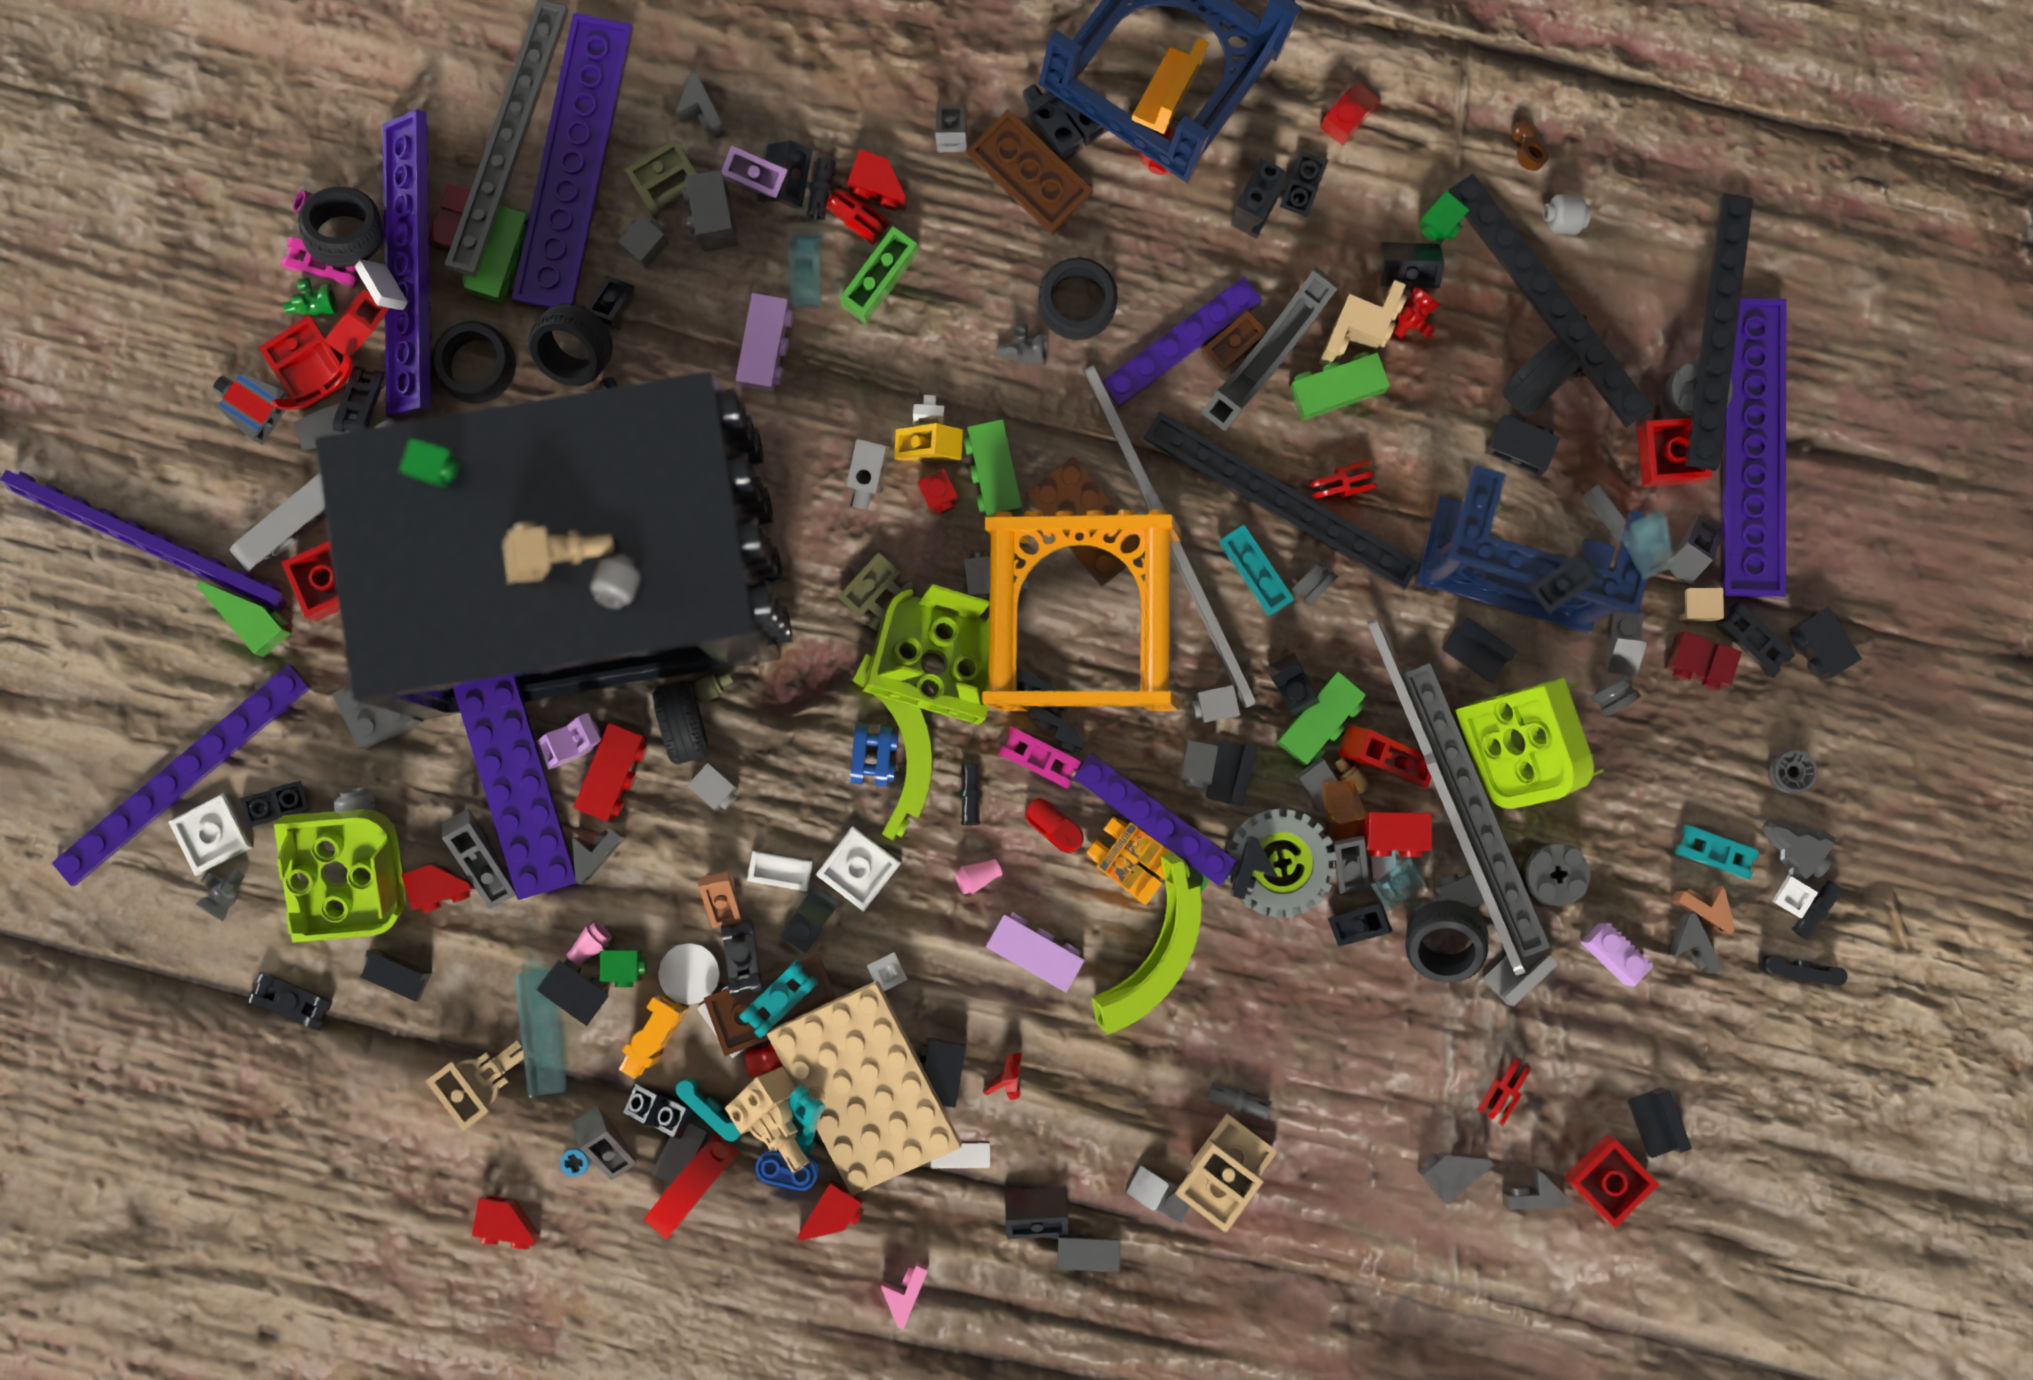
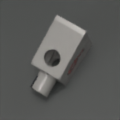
[846,439,892,510]

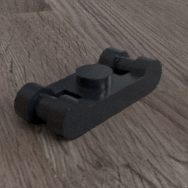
[333,366,386,432]
[1716,602,1795,678]
[721,919,763,997]
[1758,955,1848,986]
[247,972,333,1031]

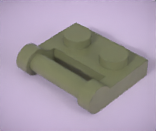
[625,139,697,217]

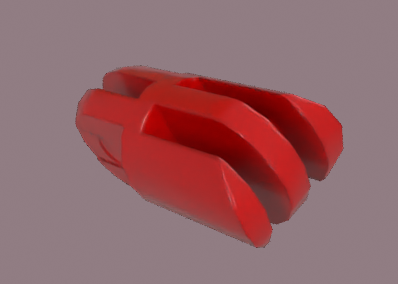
[827,190,891,246]
[1310,459,1377,499]
[1024,798,1084,853]
[1476,1058,1531,1126]

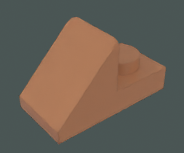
[698,872,742,928]
[1670,886,1735,934]

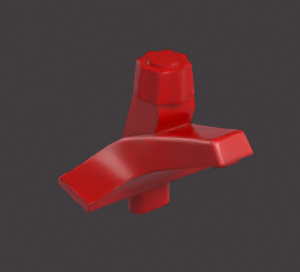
[983,1052,1022,1100]

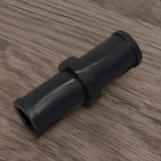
[806,157,836,221]
[959,763,983,826]
[1791,880,1844,941]

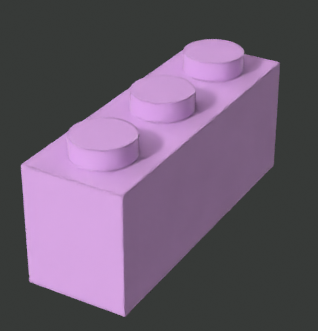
[735,293,794,393]
[986,912,1084,993]

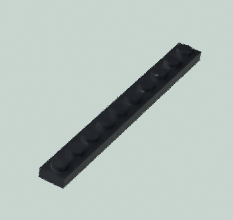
[1448,173,1653,428]
[1685,193,1753,471]
[1143,411,1420,591]

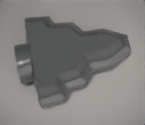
[1762,819,1836,883]

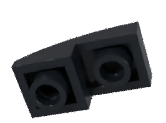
[1280,151,1328,217]
[1017,668,1068,715]
[1029,706,1085,753]
[240,780,309,828]
[623,1084,693,1139]

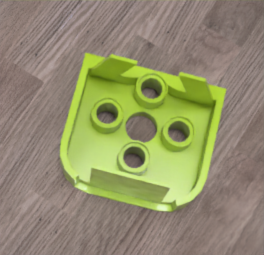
[863,584,990,725]
[1455,677,1604,809]
[274,809,406,943]

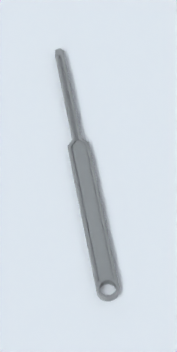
[1084,366,1255,708]
[1368,618,1527,976]

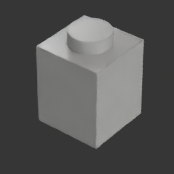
[1192,685,1240,724]
[687,763,738,811]

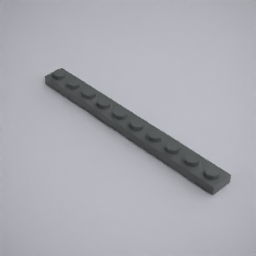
[445,0,568,277]
[1402,663,1551,958]

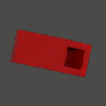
[847,149,907,211]
[323,289,390,357]
[401,865,476,913]
[472,1195,540,1250]

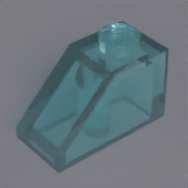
[788,235,823,307]

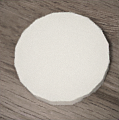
[658,943,721,1005]

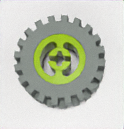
[1226,809,1337,917]

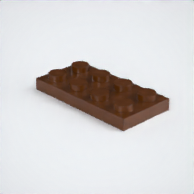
[966,109,1093,235]
[1026,456,1145,588]
[703,954,836,1057]

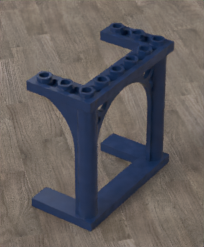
[1039,0,1302,183]
[1414,465,1664,634]

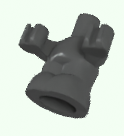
[997,323,1049,365]
[195,869,246,921]

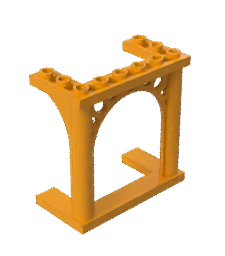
[982,510,1181,711]

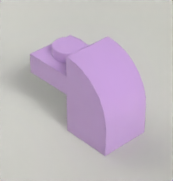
[536,713,601,770]

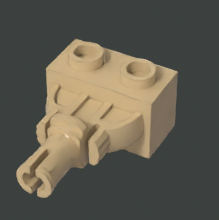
[503,523,613,583]
[426,1040,529,1131]
[725,1067,810,1173]

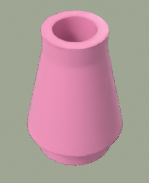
[955,859,1002,895]
[566,922,612,967]

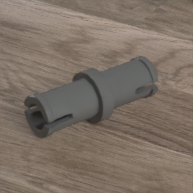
[1207,1082,1272,1120]

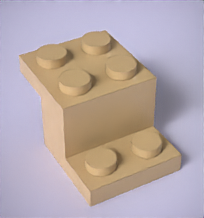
[1318,280,1407,366]
[1175,1113,1278,1233]

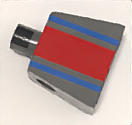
[213,373,290,445]

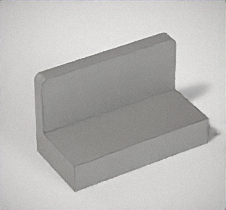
[1483,951,1558,1006]

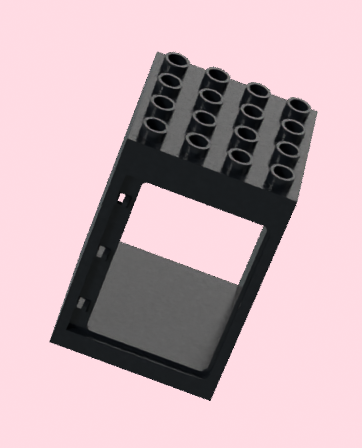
[314,371,793,720]

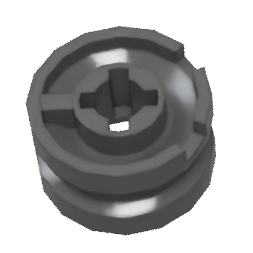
[1291,560,1339,607]
[1591,675,1641,718]
[1767,750,1818,793]

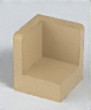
[1679,588,1724,622]

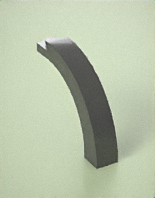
[1201,267,1341,431]

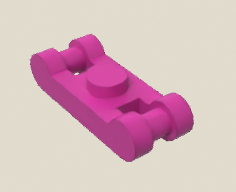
[280,237,358,287]
[997,727,1081,789]

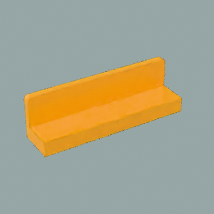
[1131,38,1209,134]

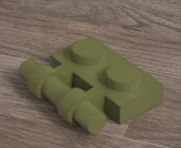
[838,552,917,632]

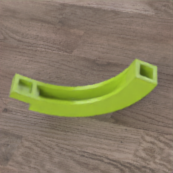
[853,654,933,840]
[1091,852,1202,1035]

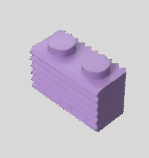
[1580,923,1653,987]

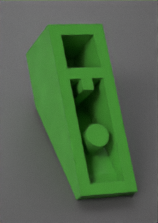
[196,581,292,657]

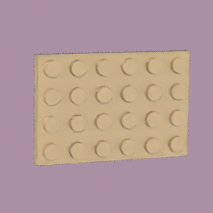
[767,980,962,1195]

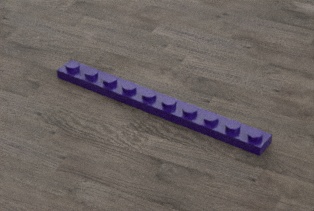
[0,470,287,612]
[52,664,311,886]

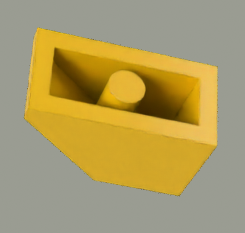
[894,423,963,462]

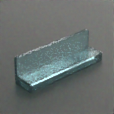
[514,969,567,1098]

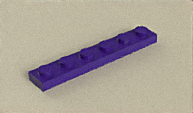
[1102,277,1262,408]
[1074,753,1239,886]

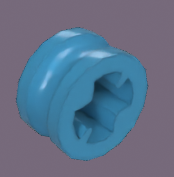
[560,1148,590,1177]

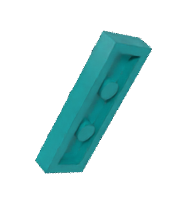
[1218,525,1295,617]

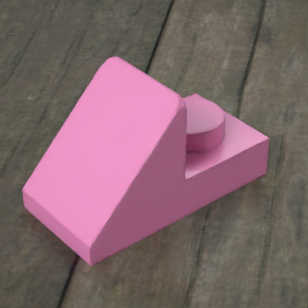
[881,1261,929,1330]

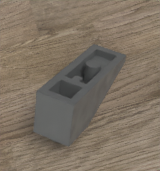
[442,809,516,909]

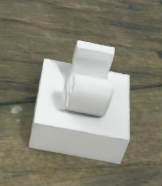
[913,395,944,427]
[1772,875,1818,919]
[867,952,908,991]

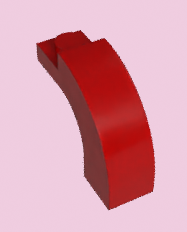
[643,1132,740,1240]

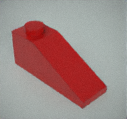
[1338,726,1431,788]

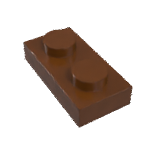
[1202,310,1267,373]

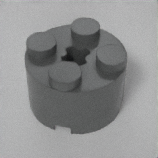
[1662,359,1733,419]
[1520,844,1590,906]

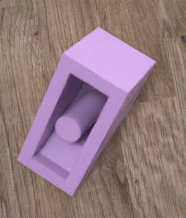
[721,145,788,198]

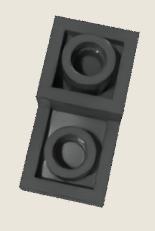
[293,404,357,451]

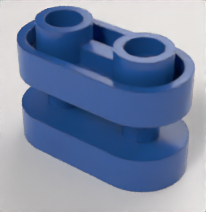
[851,723,898,787]
[755,1149,820,1191]

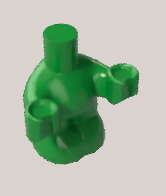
[283,278,338,317]

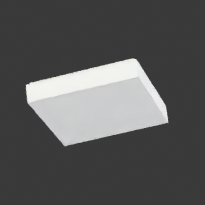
[168,793,253,876]
[815,826,901,912]

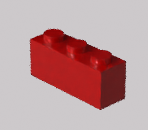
[573,723,648,822]

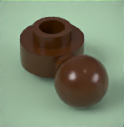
[1512,120,1549,171]

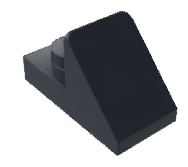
[585,276,635,330]
[1529,550,1603,614]
[1268,653,1320,716]
[1229,836,1277,900]
[780,885,841,953]
[1328,901,1393,947]

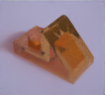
[1323,779,1366,842]

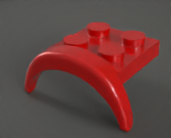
[258,315,353,410]

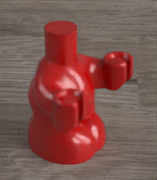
[1393,287,1440,339]
[745,1040,787,1079]

